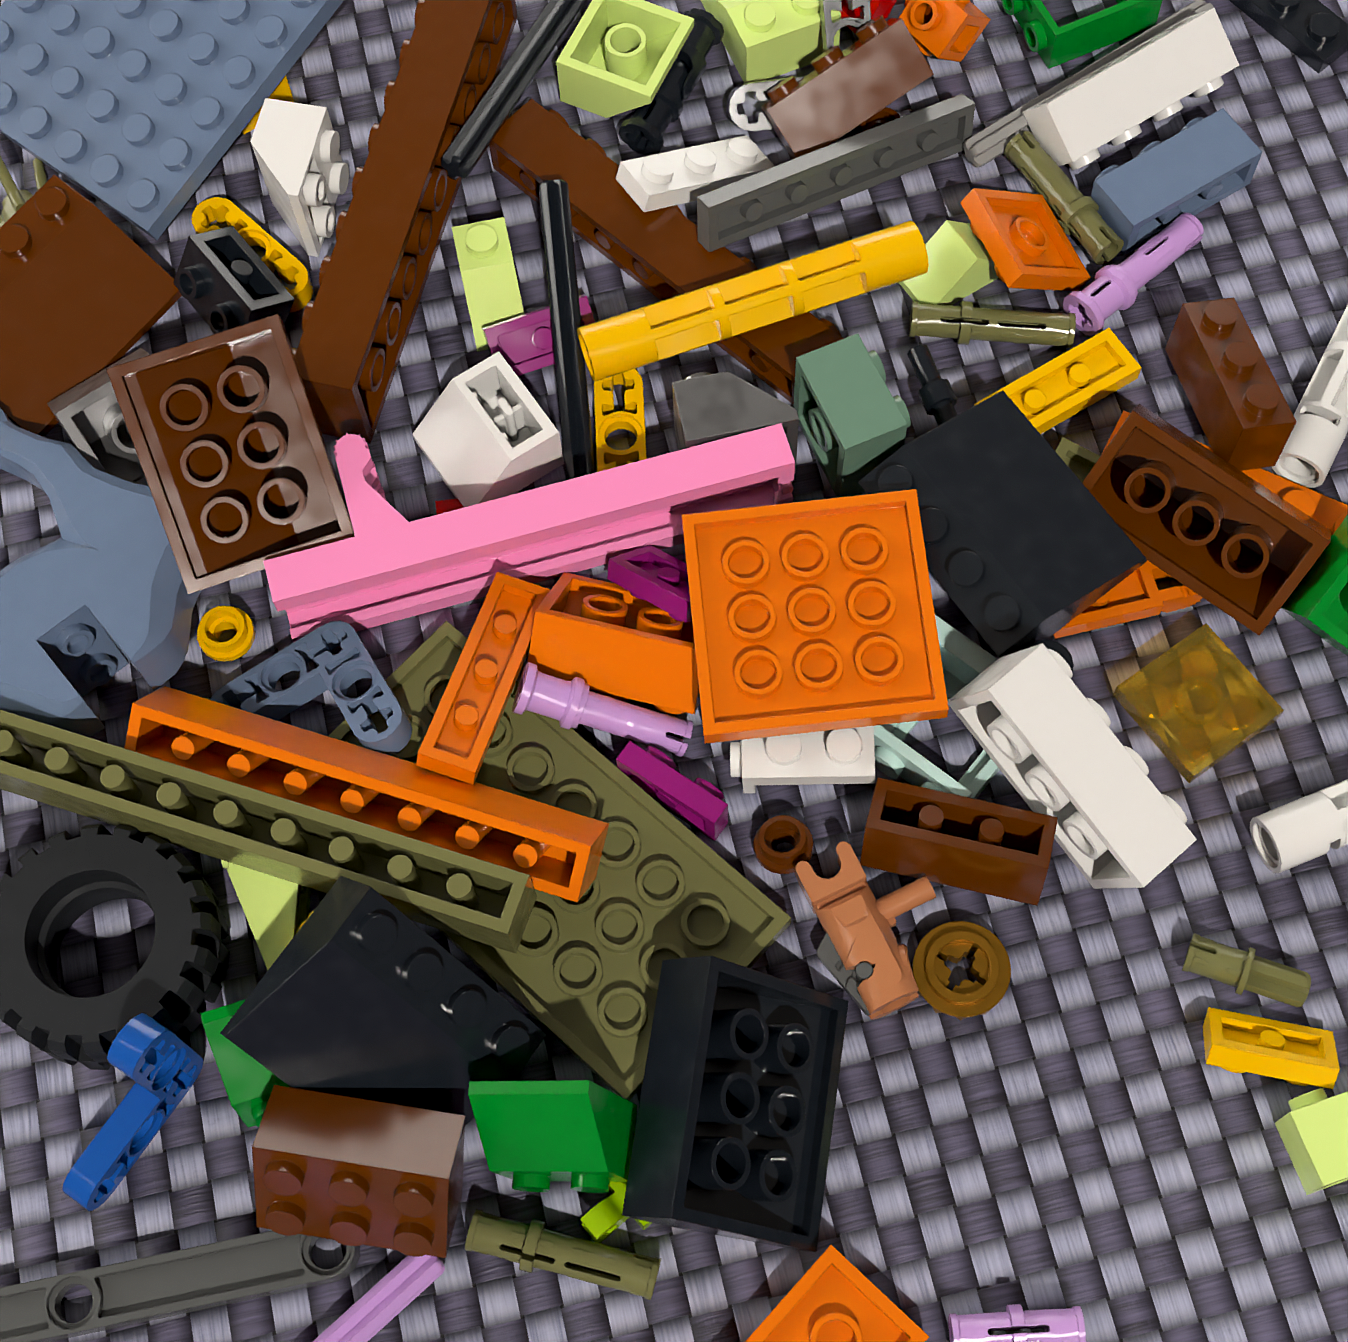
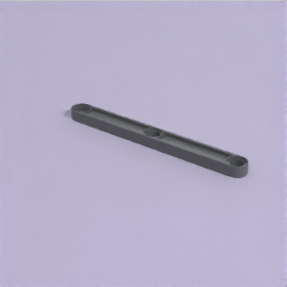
[0,1231,360,1342]

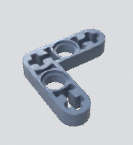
[210,621,412,756]

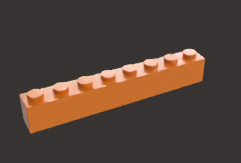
[124,686,609,902]

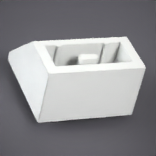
[250,98,349,257]
[413,352,564,507]

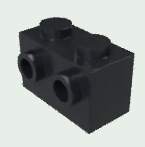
[173,226,295,334]

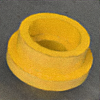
[197,606,255,662]

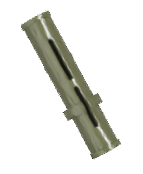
[1004,131,1124,265]
[909,301,1076,348]
[465,1209,661,1300]

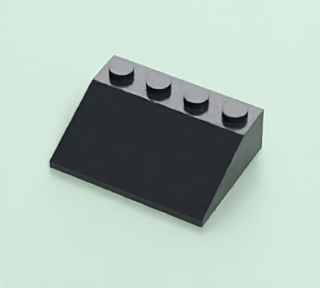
[858,390,1147,658]
[220,876,547,1126]
[622,956,849,1252]

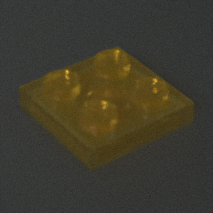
[1113,623,1284,783]

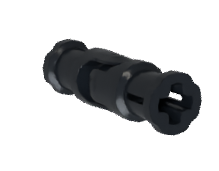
[619,8,724,156]

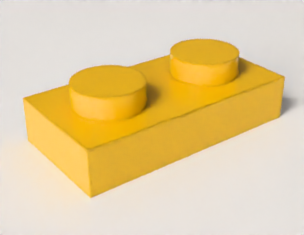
[1203,1007,1340,1089]

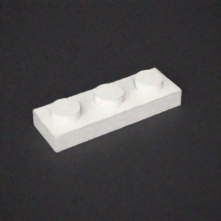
[616,135,774,212]

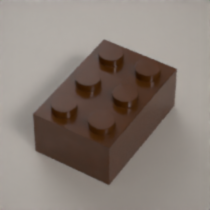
[252,1085,465,1258]

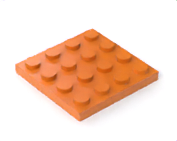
[682,489,949,744]

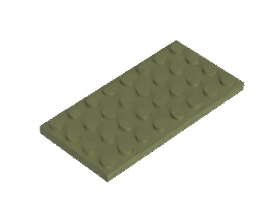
[328,620,791,1101]

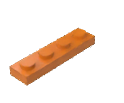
[416,572,551,785]

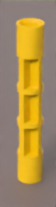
[577,221,929,382]

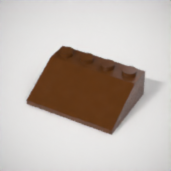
[0,174,182,437]
[106,314,355,594]

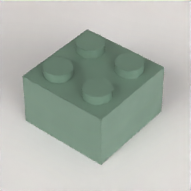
[793,333,911,498]

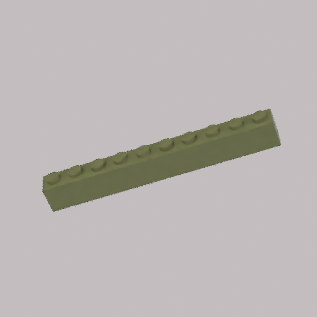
[0,710,537,953]

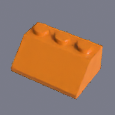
[528,572,700,715]

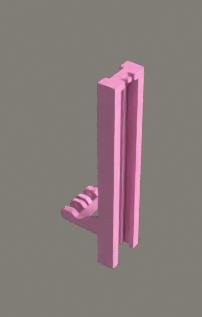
[263,423,795,643]

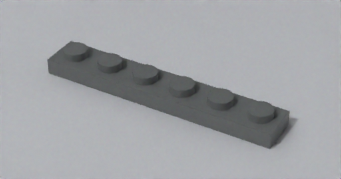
[697,93,975,252]

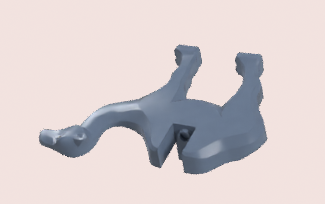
[0,408,202,737]

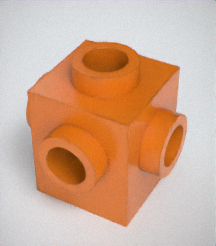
[899,0,991,62]

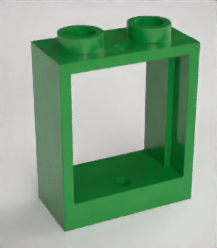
[1001,0,1163,69]

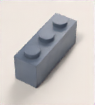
[1091,108,1262,256]

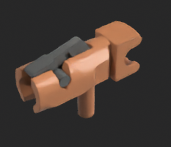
[794,841,936,1020]

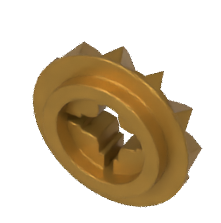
[912,921,1011,1020]

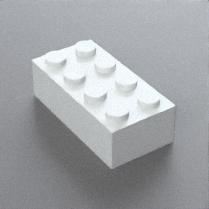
[948,643,1197,889]

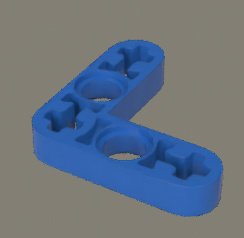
[62,1013,204,1211]

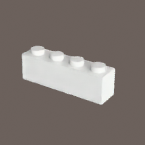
[1023,8,1239,170]

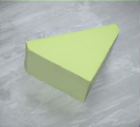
[899,220,999,306]

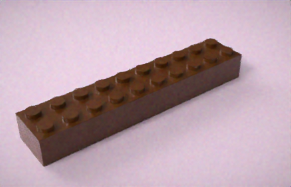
[292,0,518,444]

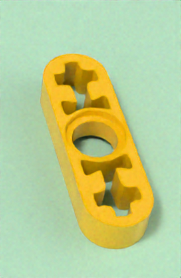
[192,197,313,313]
[594,369,647,472]

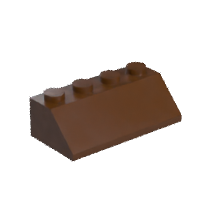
[1082,404,1332,636]

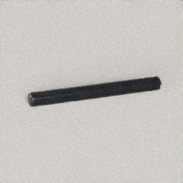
[441,0,586,180]
[539,179,595,480]

